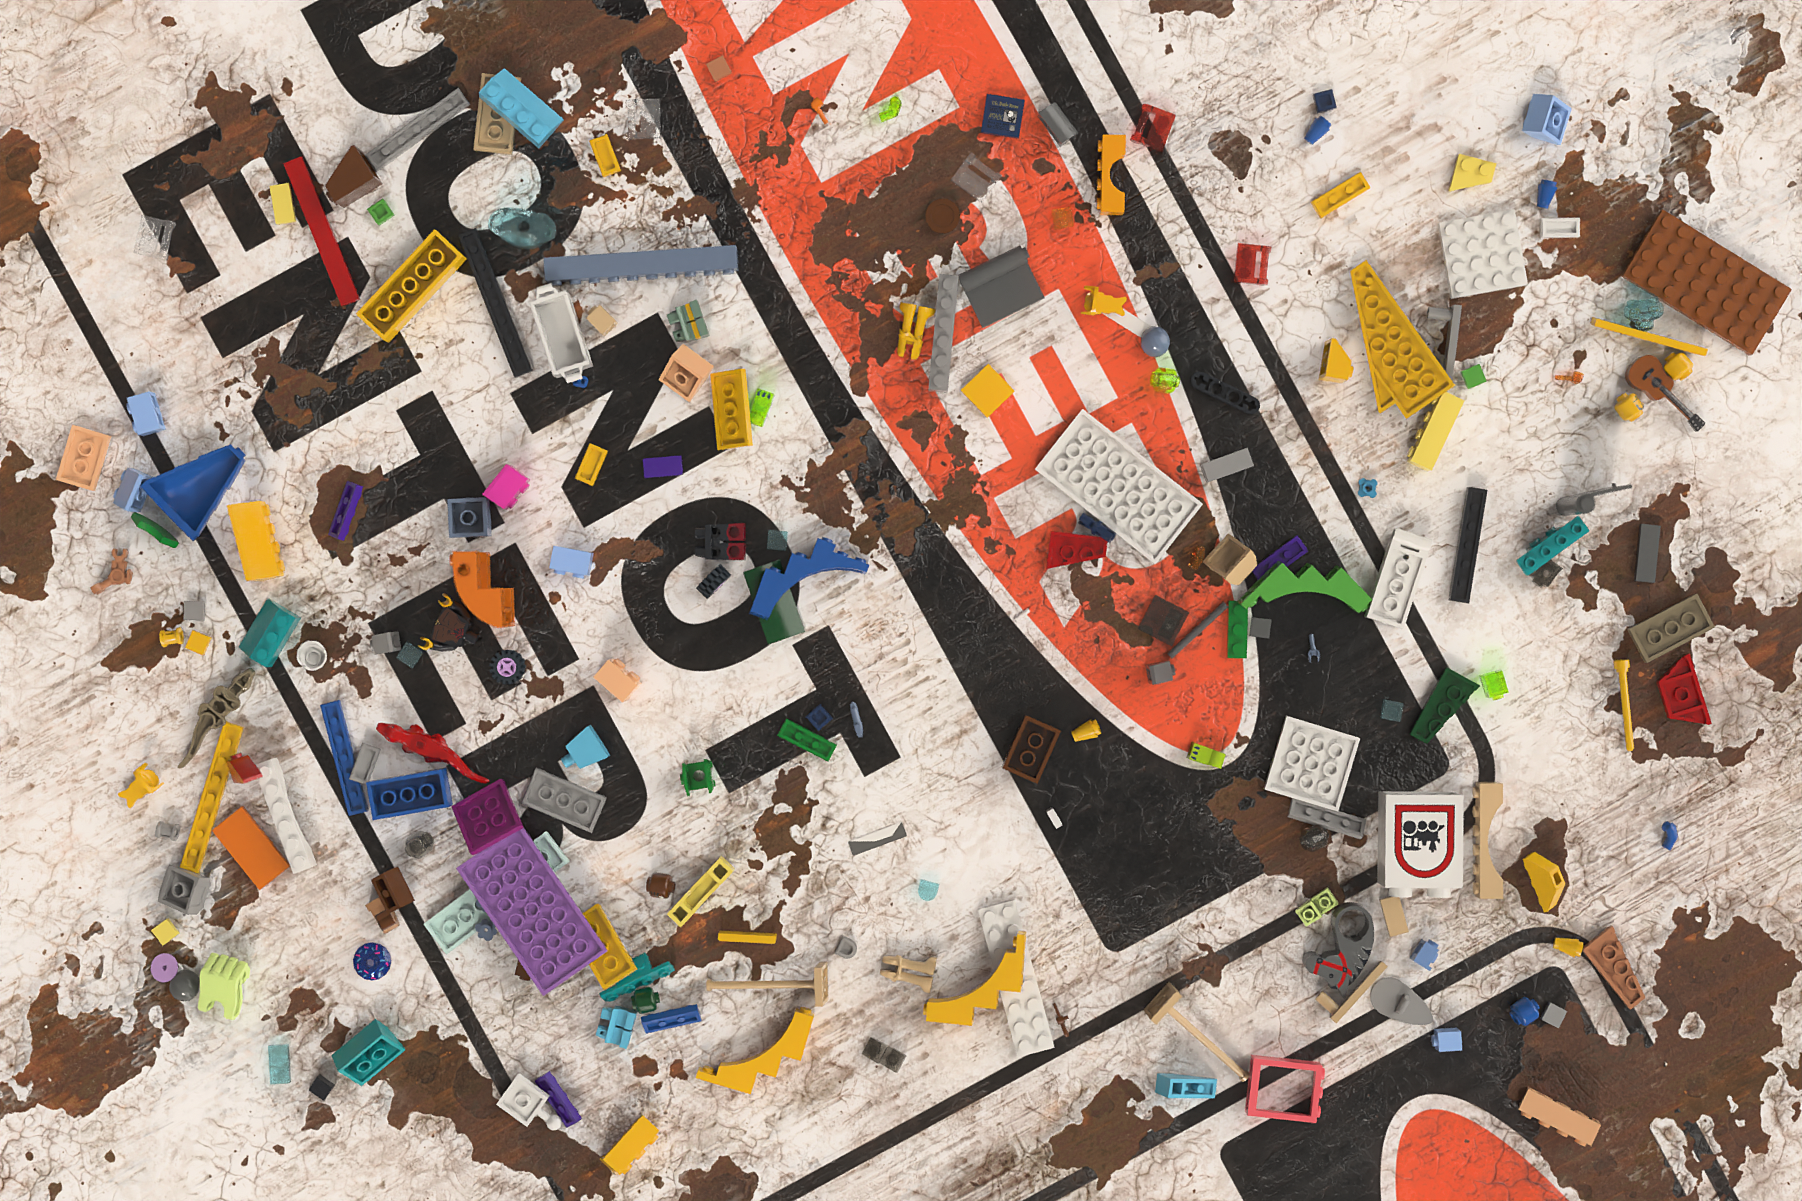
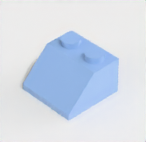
[1522,94,1572,145]
[113,468,153,512]

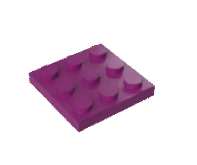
[451,779,524,856]

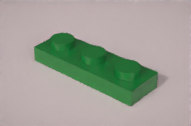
[1227,601,1248,659]

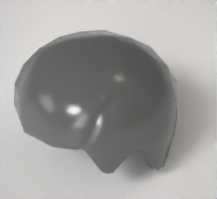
[169,970,200,1002]

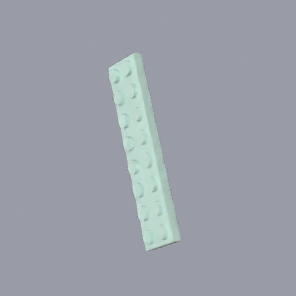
[424,831,569,955]

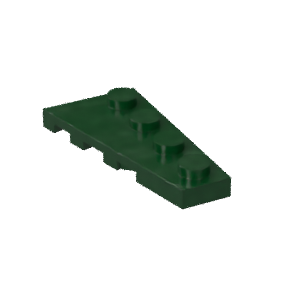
[1409,667,1480,744]

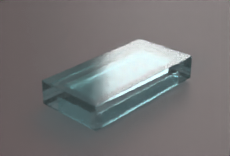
[268,1044,291,1084]

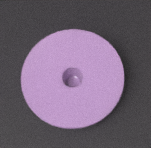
[151,953,178,982]

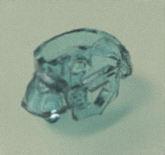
[488,207,556,249]

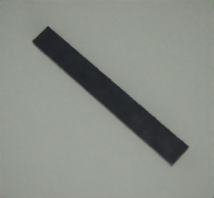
[458,228,533,378]

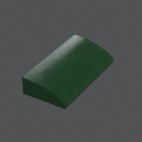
[743,560,805,645]

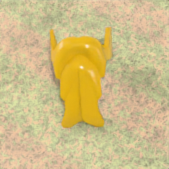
[1081,286,1127,316]
[118,763,164,808]

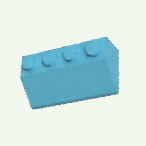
[479,68,564,148]

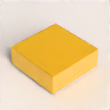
[185,630,212,655]

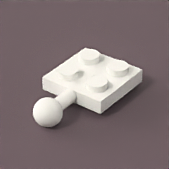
[496,1073,562,1130]

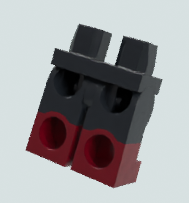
[695,523,746,560]

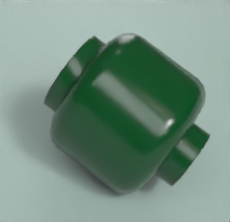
[631,987,660,1014]

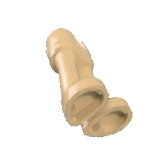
[880,955,937,993]

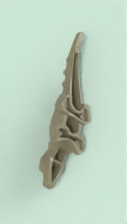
[177,668,255,769]

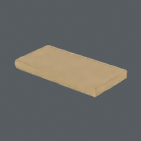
[473,73,521,155]

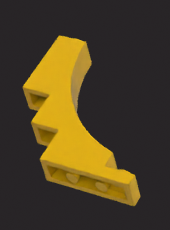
[923,931,1026,1026]
[696,1007,814,1094]

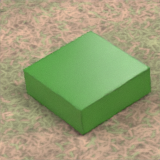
[367,198,395,226]
[1461,364,1487,389]

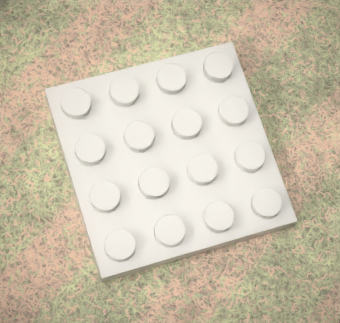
[1437,209,1528,299]
[1264,716,1360,811]

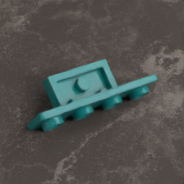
[1516,516,1589,575]
[599,953,675,1002]

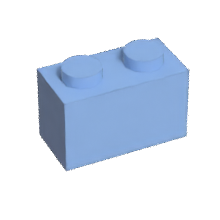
[127,392,166,436]
[549,546,594,579]

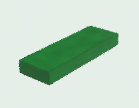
[777,718,837,762]

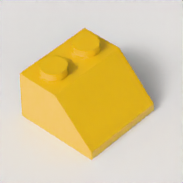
[1319,338,1353,383]

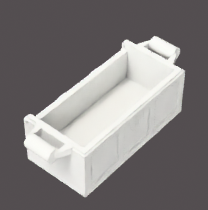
[529,283,593,383]

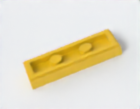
[1310,172,1370,219]
[718,931,777,944]

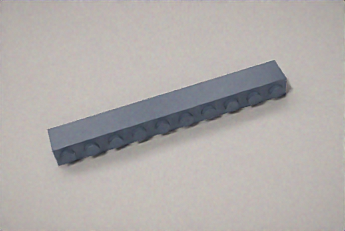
[543,245,739,286]

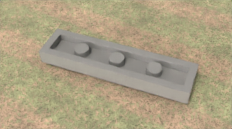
[1287,798,1366,839]

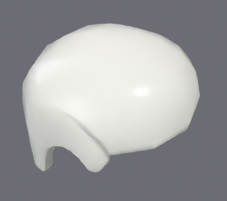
[297,641,327,671]

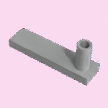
[1427,305,1462,381]

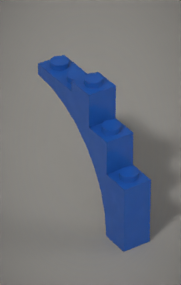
[749,537,869,620]

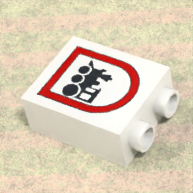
[1377,791,1464,898]

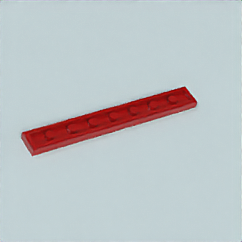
[283,157,361,307]

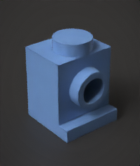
[1410,939,1439,971]

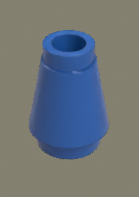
[1304,115,1332,145]
[1537,179,1557,209]

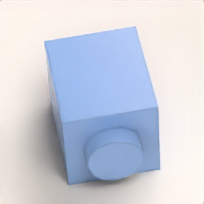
[1431,1028,1462,1052]

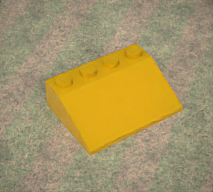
[227,501,285,581]

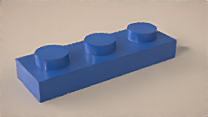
[641,1004,702,1034]

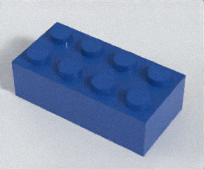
[366,768,453,820]

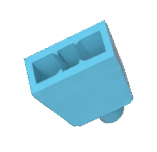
[561,725,610,769]

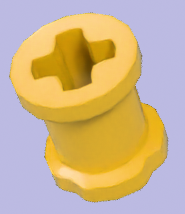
[159,627,184,647]

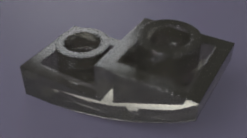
[862,1037,907,1073]

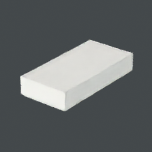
[1540,218,1580,238]

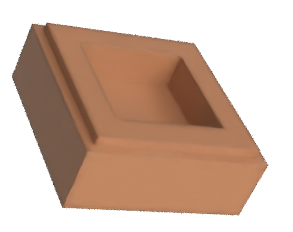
[706,55,732,82]

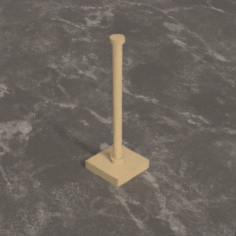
[706,962,829,1007]
[1144,982,1250,1082]

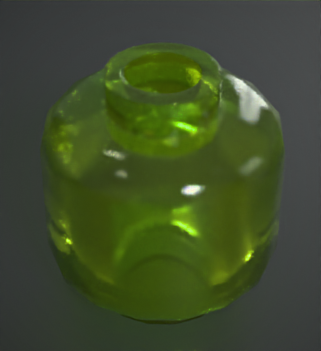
[1150,367,1180,394]

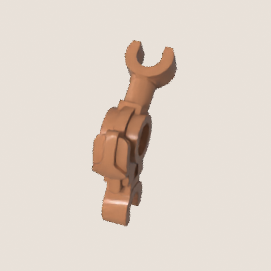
[90,548,133,595]

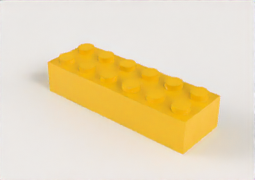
[356,229,467,343]

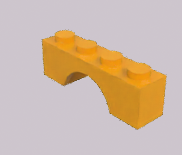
[1096,135,1126,215]

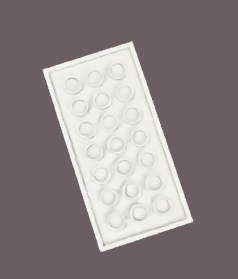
[1035,409,1203,564]

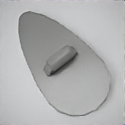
[1370,977,1433,1025]

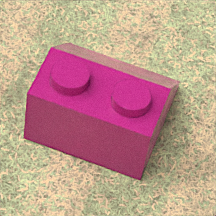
[483,464,530,510]

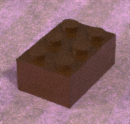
[1001,714,1061,784]

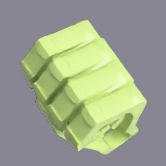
[198,953,250,1020]

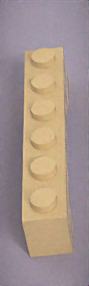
[1472,782,1503,899]

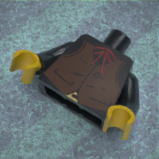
[418,593,479,652]

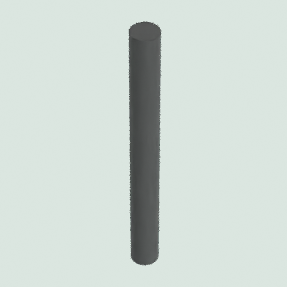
[1167,602,1228,659]

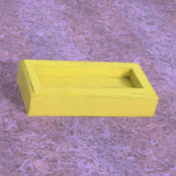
[269,183,296,225]

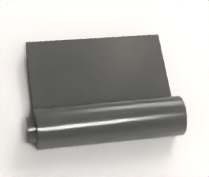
[957,245,1045,328]
[1556,483,1632,516]

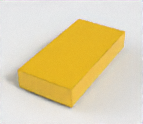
[589,134,621,178]
[575,443,608,486]

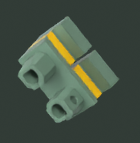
[667,299,710,342]

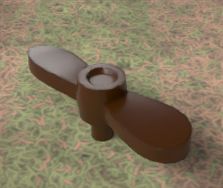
[1052,1003,1069,1037]

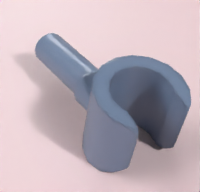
[1308,634,1320,662]

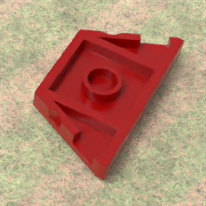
[1656,653,1712,725]

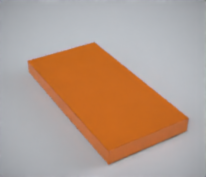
[212,806,290,890]

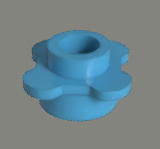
[1358,478,1378,498]

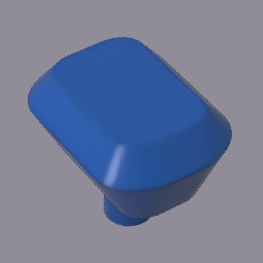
[573,376,588,388]

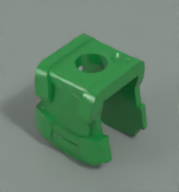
[680,759,716,796]

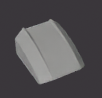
[158,865,211,915]

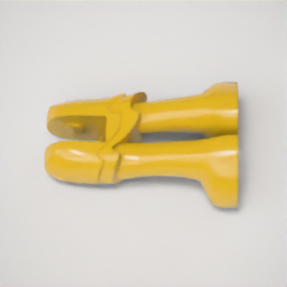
[897,302,936,360]

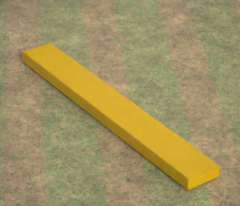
[180,721,244,874]

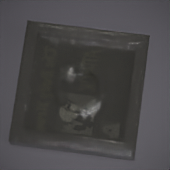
[1137,595,1189,646]

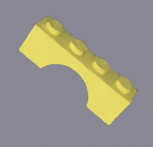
[667,856,735,927]

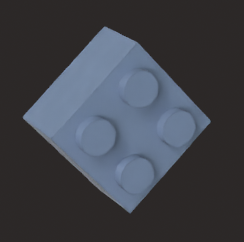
[447,497,492,538]

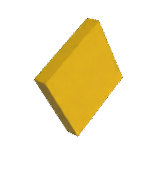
[961,364,1015,418]

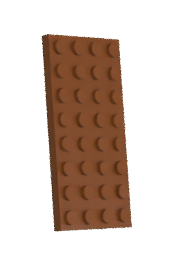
[1621,209,1792,356]

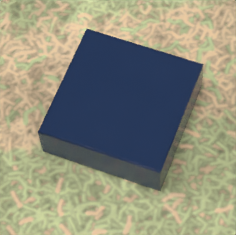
[1312,89,1337,114]
[806,704,833,731]

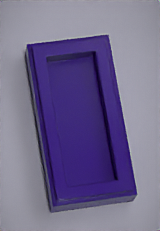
[643,456,683,478]

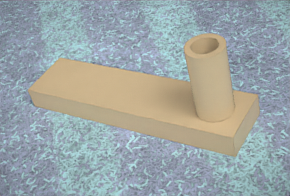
[1315,960,1388,1024]

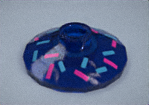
[353,942,392,981]

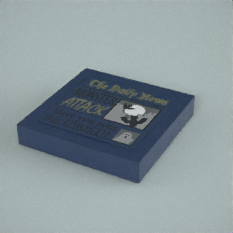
[981,94,1025,139]

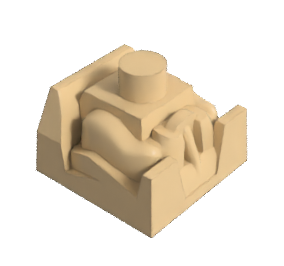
[1203,533,1257,585]

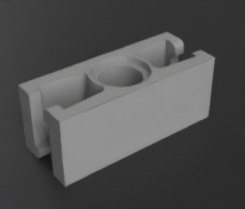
[1200,448,1254,483]

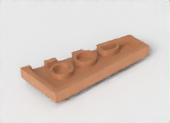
[1582,925,1645,1010]

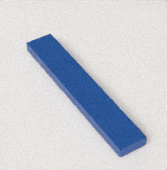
[320,700,369,816]

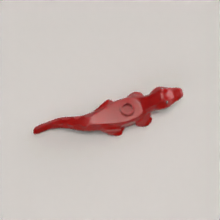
[376,723,489,784]

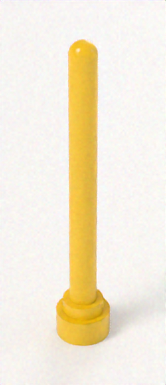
[1613,659,1634,751]

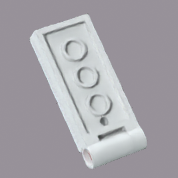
[1364,528,1432,629]

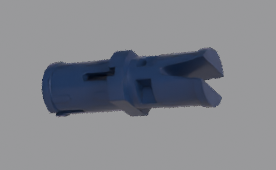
[1078,513,1116,543]

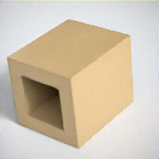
[586,305,618,337]

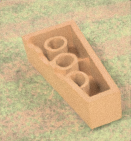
[1518,1087,1601,1146]

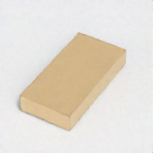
[1379,896,1409,937]

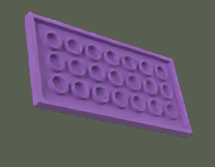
[456,828,608,996]

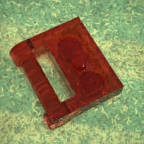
[1130,104,1176,152]
[1233,243,1272,286]

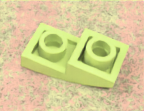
[1295,887,1338,927]

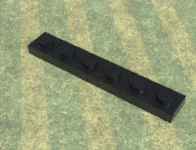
[1449,487,1488,604]

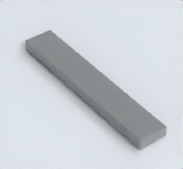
[365,88,470,172]

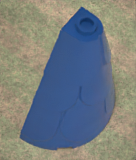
[140,444,246,541]

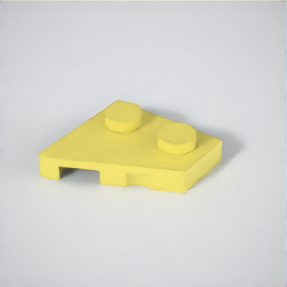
[1448,154,1497,191]

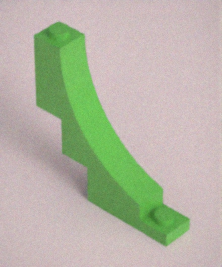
[1237,561,1373,613]

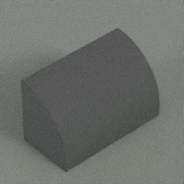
[1038,102,1079,147]

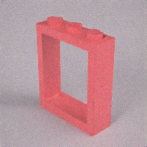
[1245,1055,1325,1123]

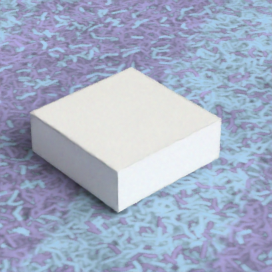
[1045,807,1062,829]

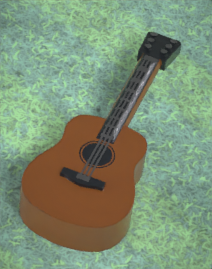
[1625,355,1705,432]

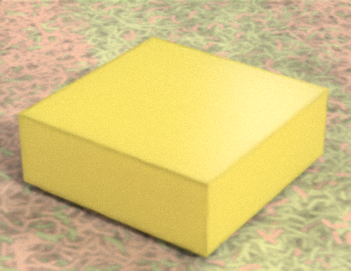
[151,918,180,946]

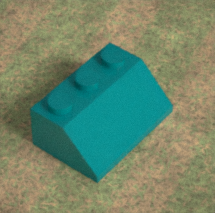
[239,598,301,668]
[331,1019,405,1086]

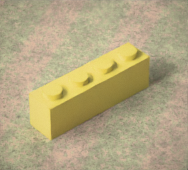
[1407,392,1464,471]

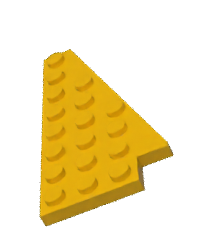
[1350,260,1455,419]

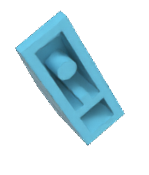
[1155,1073,1217,1098]

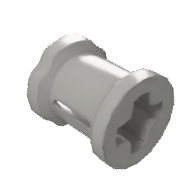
[155,821,180,841]

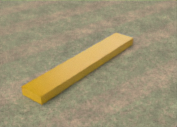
[1590,317,1708,356]

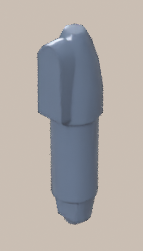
[850,701,863,737]

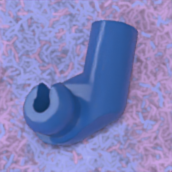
[1662,821,1678,851]

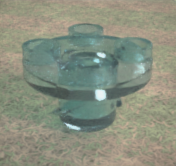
[1624,297,1664,332]

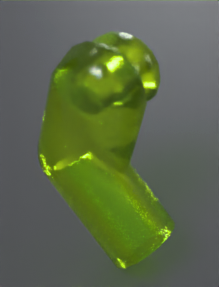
[878,96,902,122]

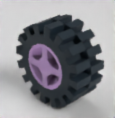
[696,564,731,599]
[489,650,526,685]

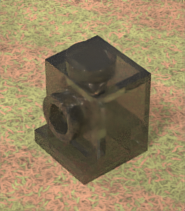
[1529,560,1563,588]

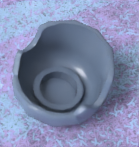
[1141,326,1170,357]

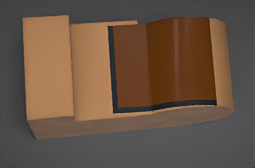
[365,897,400,934]

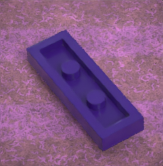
[328,481,363,541]
[1252,535,1308,580]
[535,1071,582,1128]

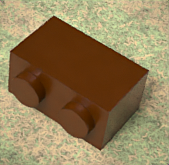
[371,867,415,914]

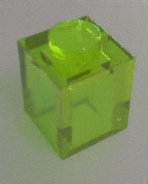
[1479,670,1509,700]

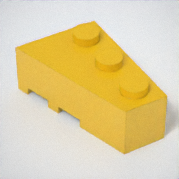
[600,1115,659,1175]

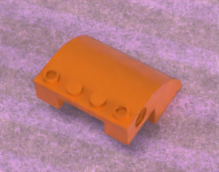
[450,551,515,628]

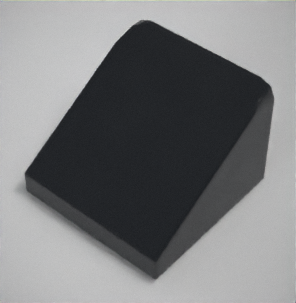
[309,1074,335,1101]

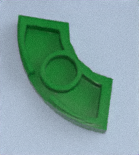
[131,512,179,548]

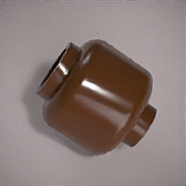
[646,873,676,899]

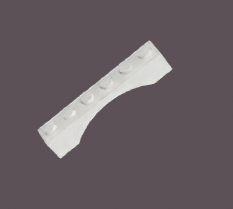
[256,758,317,874]

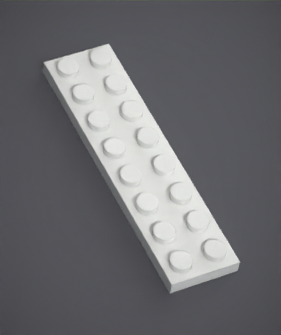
[978,899,1055,1057]

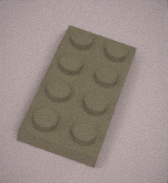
[1627,593,1715,663]

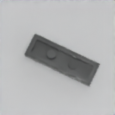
[1634,524,1661,583]

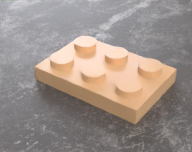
[56,425,111,491]

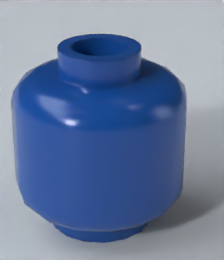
[1509,997,1540,1026]

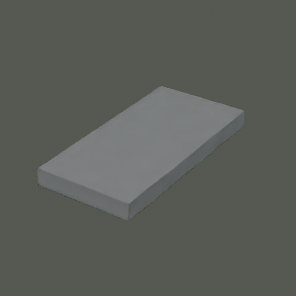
[521,768,607,833]

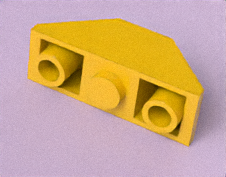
[1523,852,1565,912]

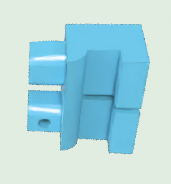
[596,1005,637,1049]

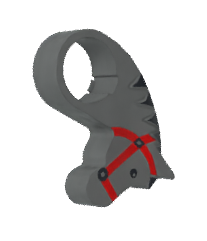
[1302,902,1374,998]

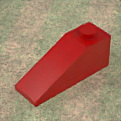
[226,752,263,784]

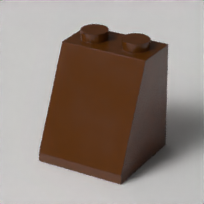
[325,145,383,208]

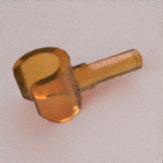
[1555,371,1584,384]

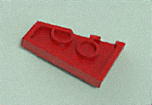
[1046,531,1108,569]

